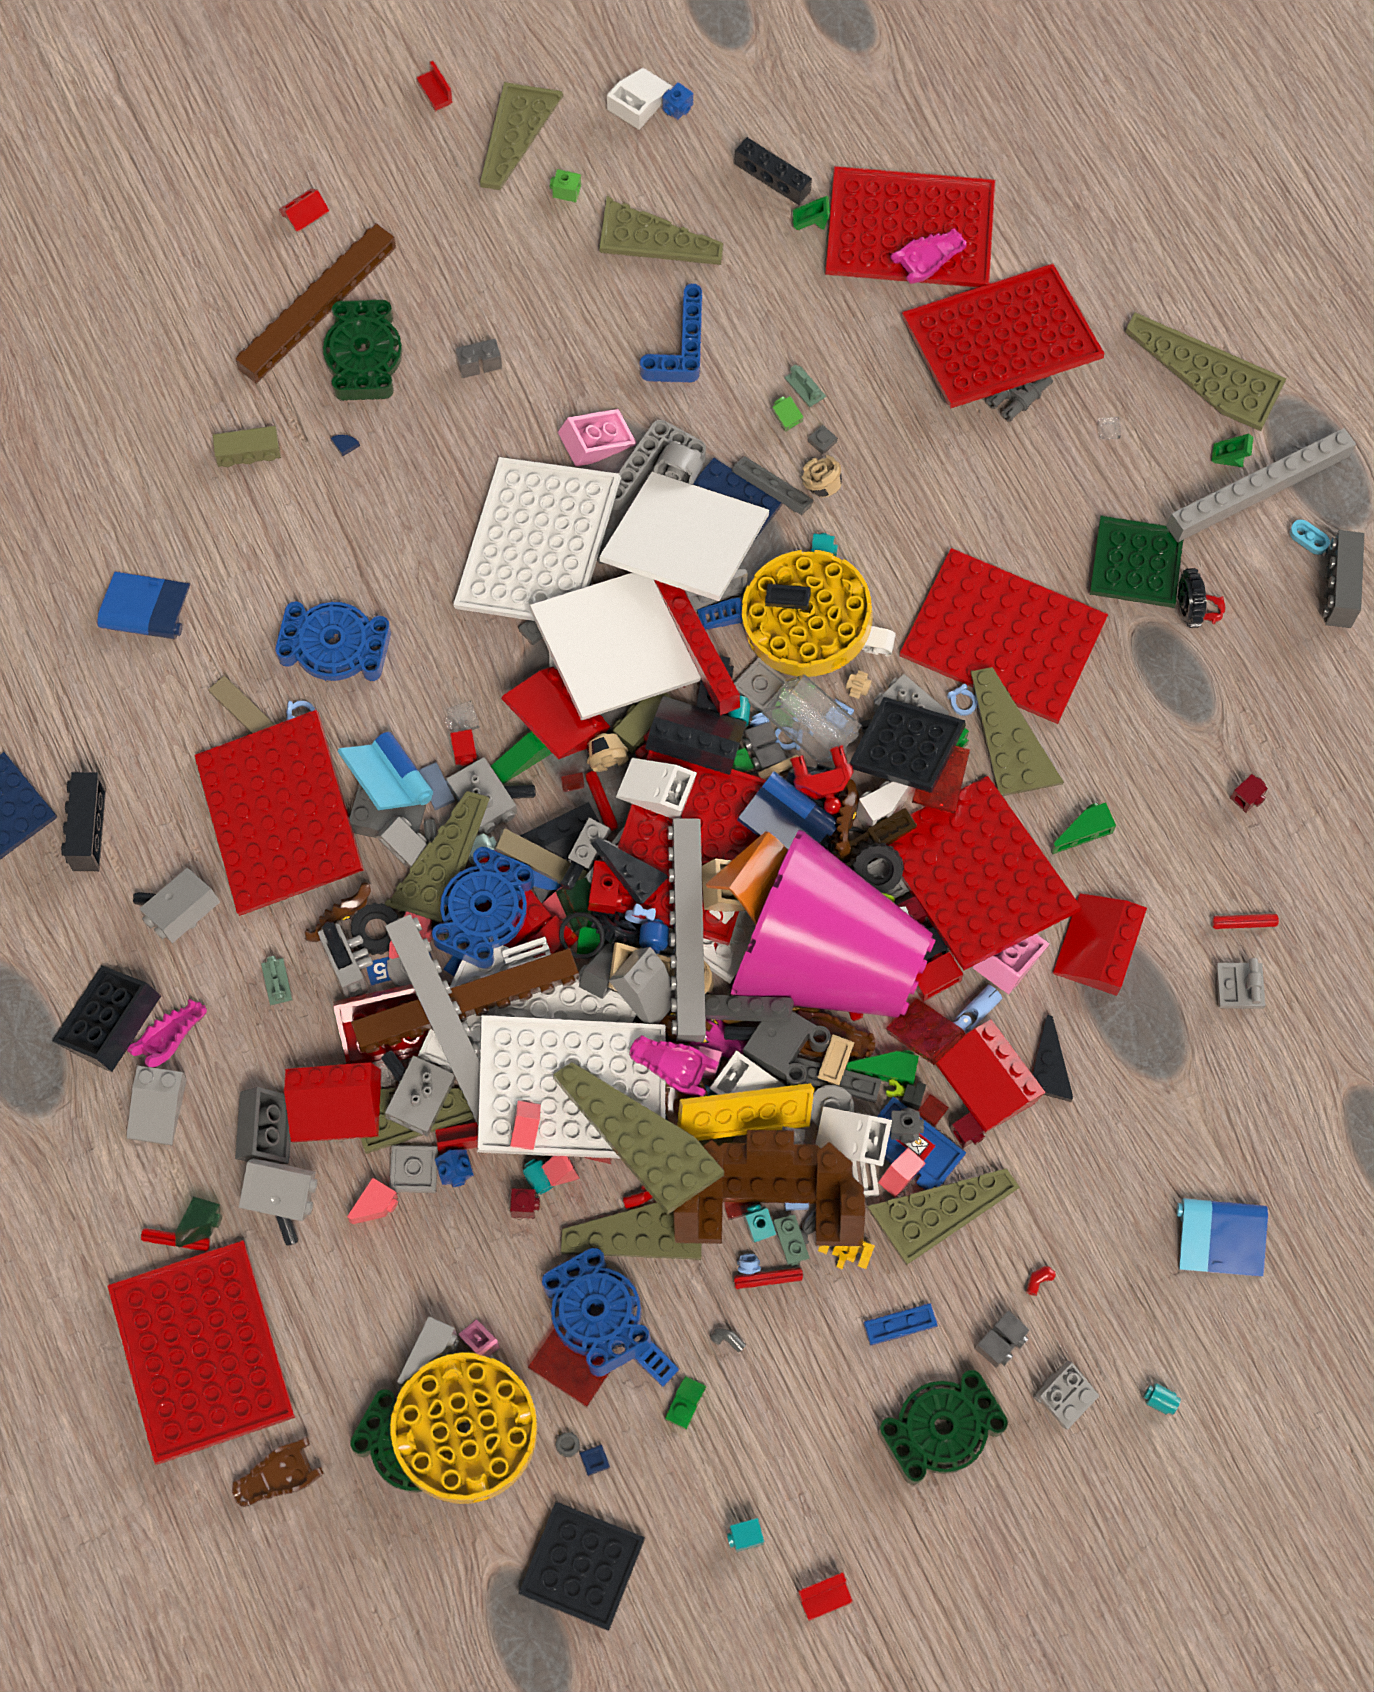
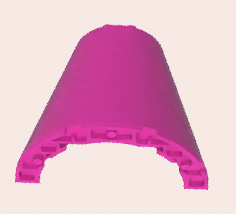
[730,830,935,1018]

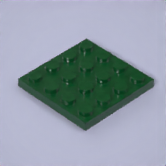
[1089,516,1183,608]

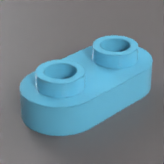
[1290,520,1330,555]

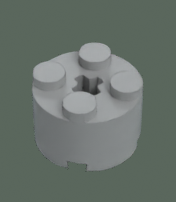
[654,441,703,485]

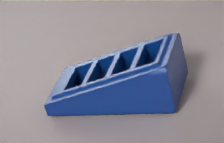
[697,597,743,630]
[633,1336,679,1387]

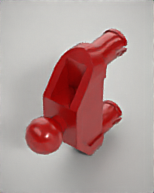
[790,745,854,814]

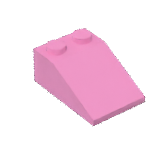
[558,409,636,467]
[973,934,1050,995]

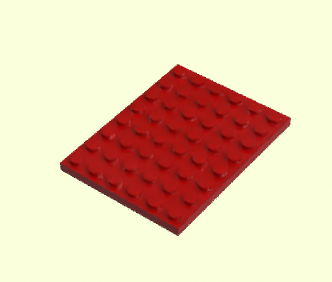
[825,166,995,287]
[902,264,1105,409]
[899,548,1108,724]
[194,710,364,916]
[615,750,766,946]
[889,776,1081,971]
[107,1240,295,1465]

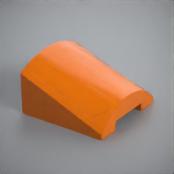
[706,831,788,925]

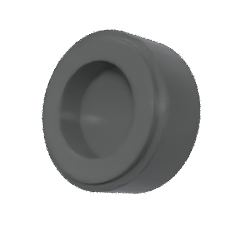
[556,1432,580,1458]

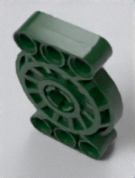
[323,300,403,400]
[878,1370,1008,1485]
[350,1389,460,1502]

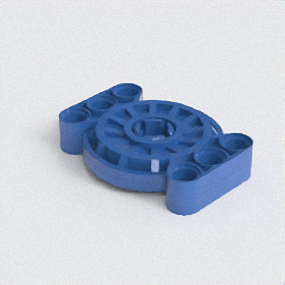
[275,602,391,681]
[432,847,535,969]
[542,1248,651,1376]

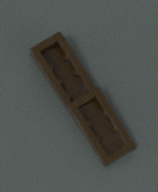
[831,807,917,869]

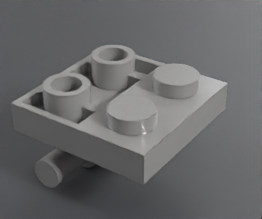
[1216,958,1265,1009]
[1033,1361,1099,1430]

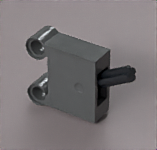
[724,1011,830,1086]

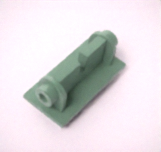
[785,365,826,407]
[261,956,292,1006]
[773,1215,810,1266]

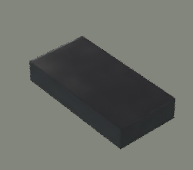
[765,584,811,610]

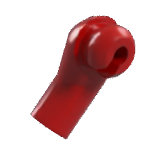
[623,1185,653,1208]
[1026,1266,1056,1296]

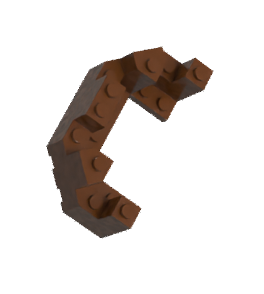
[674,1130,865,1246]

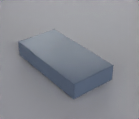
[418,762,455,810]

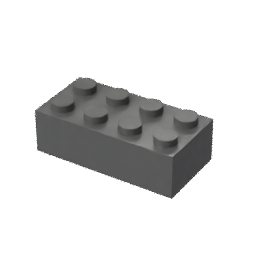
[1323,530,1365,628]

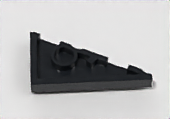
[590,838,668,904]
[1032,1015,1073,1102]

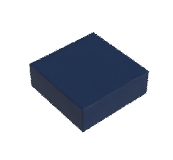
[580,1444,610,1476]

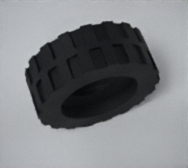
[853,843,904,893]
[351,903,399,955]

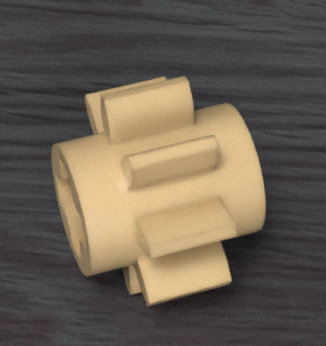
[846,671,872,699]

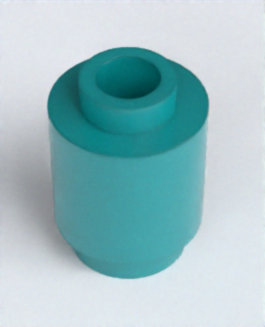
[728,696,751,727]
[523,1159,554,1195]
[1143,1383,1181,1415]

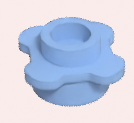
[749,712,771,727]
[737,1254,761,1274]

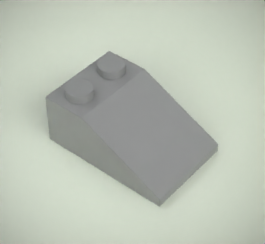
[683,569,748,612]
[609,947,675,1024]
[127,1066,187,1146]
[397,1317,459,1389]

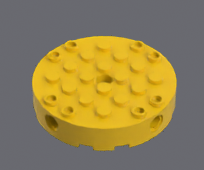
[742,550,873,677]
[391,1353,537,1504]

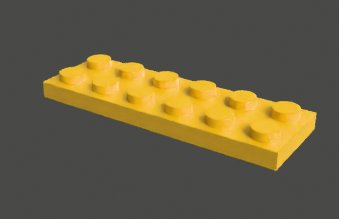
[677,1083,814,1141]

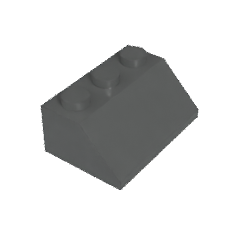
[235,1087,291,1164]

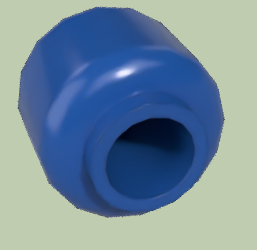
[639,919,669,954]

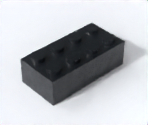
[61,772,106,872]

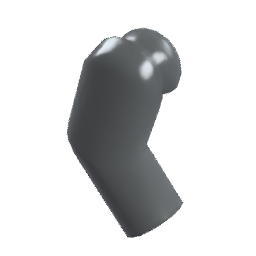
[710,1328,746,1352]

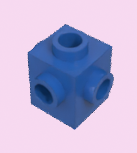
[662,82,694,120]
[435,1150,474,1187]

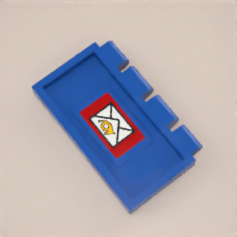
[877,1096,966,1190]

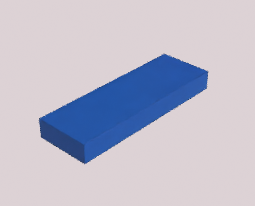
[863,1303,938,1346]

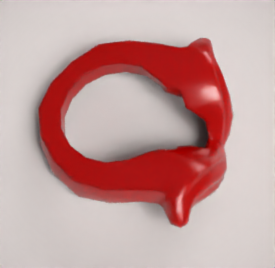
[1203,595,1226,625]

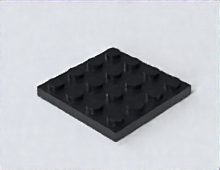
[849,697,966,793]
[518,1501,645,1631]

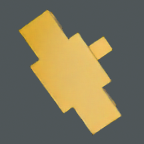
[818,1241,875,1269]

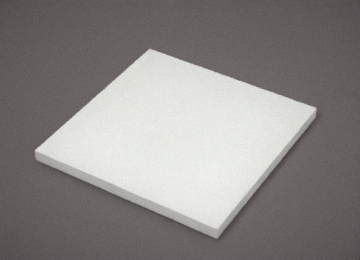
[600,472,769,601]
[529,573,701,720]

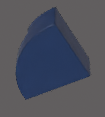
[331,435,360,457]

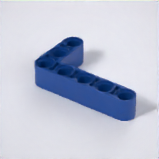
[640,284,702,383]

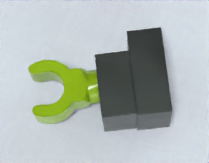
[885,1080,926,1111]

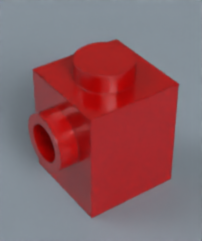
[450,729,477,766]

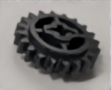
[1178,568,1207,628]
[588,911,642,948]

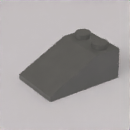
[349,783,426,838]

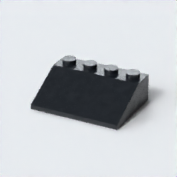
[645,696,747,775]
[520,802,608,903]
[52,965,161,1072]

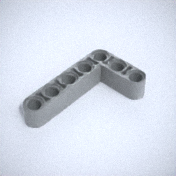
[612,420,706,510]

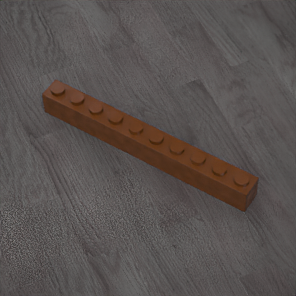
[235,223,396,384]
[351,948,579,1053]

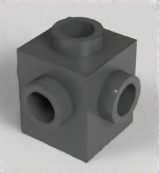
[891,1108,924,1143]

